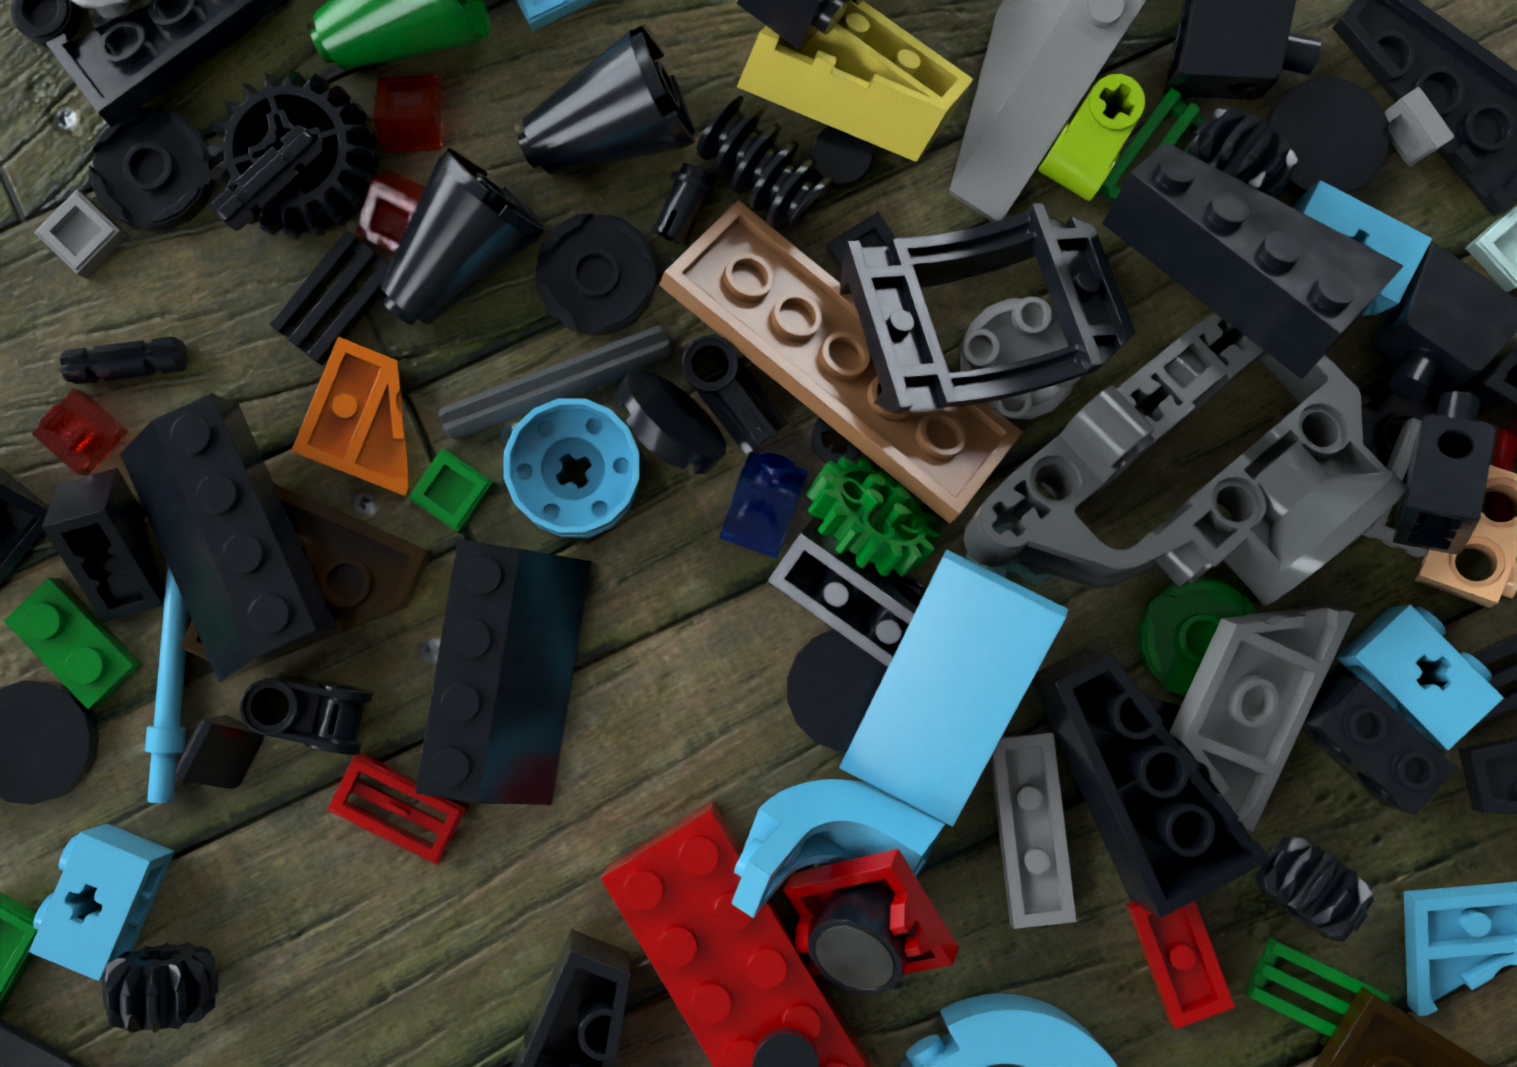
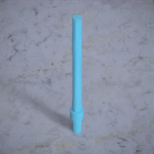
[145,564,190,803]

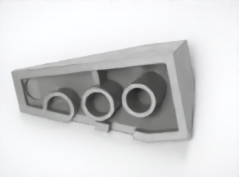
[948,0,1146,222]

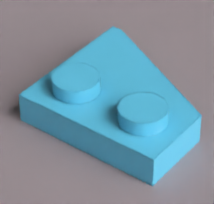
[1404,882,1517,1016]

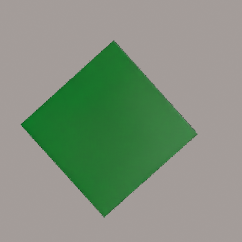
[407,447,496,534]

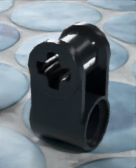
[240,676,373,755]

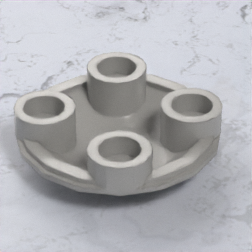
[960,297,1081,419]

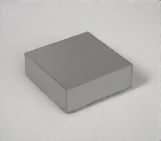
[1383,87,1455,167]
[34,189,128,279]

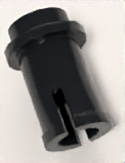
[652,163,716,247]

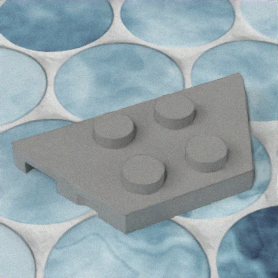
[1169,604,1355,832]

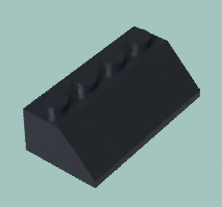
[120,393,338,682]
[415,539,592,805]

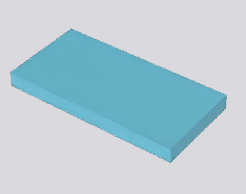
[839,550,1068,827]

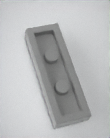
[990,731,1077,929]

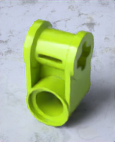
[1037,74,1145,202]

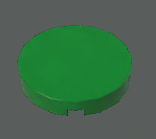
[1137,578,1258,698]

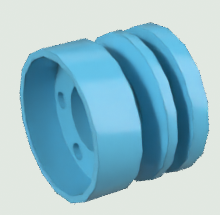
[504,398,639,538]

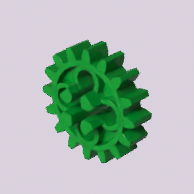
[807,455,940,577]

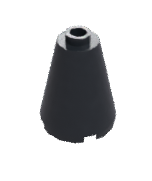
[518,24,696,175]
[380,148,545,325]

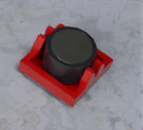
[783,849,959,994]

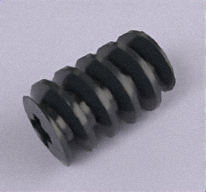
[696,96,834,231]

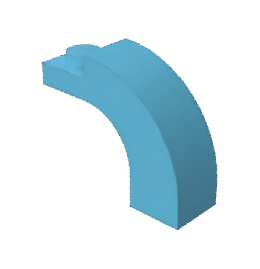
[731,779,946,918]
[899,993,1118,1067]

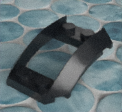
[840,203,1136,413]

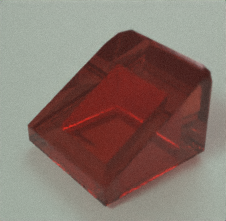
[373,75,443,153]
[356,171,425,253]

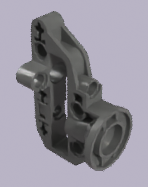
[963,313,1408,606]

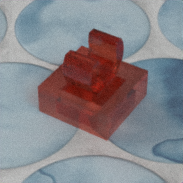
[32,388,128,476]

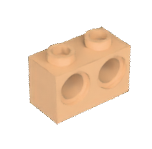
[1414,465,1517,608]

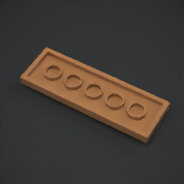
[659,200,1023,524]

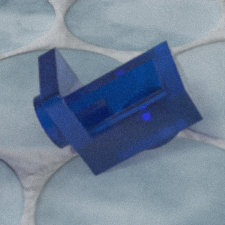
[719,452,807,559]

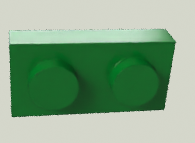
[4,578,143,709]

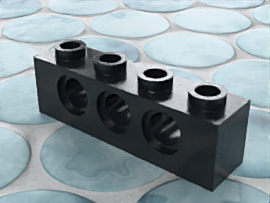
[768,517,928,667]

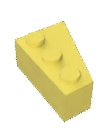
[737,0,974,162]

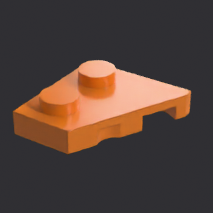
[291,337,410,496]

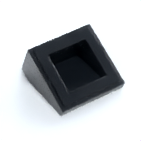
[174,715,263,789]

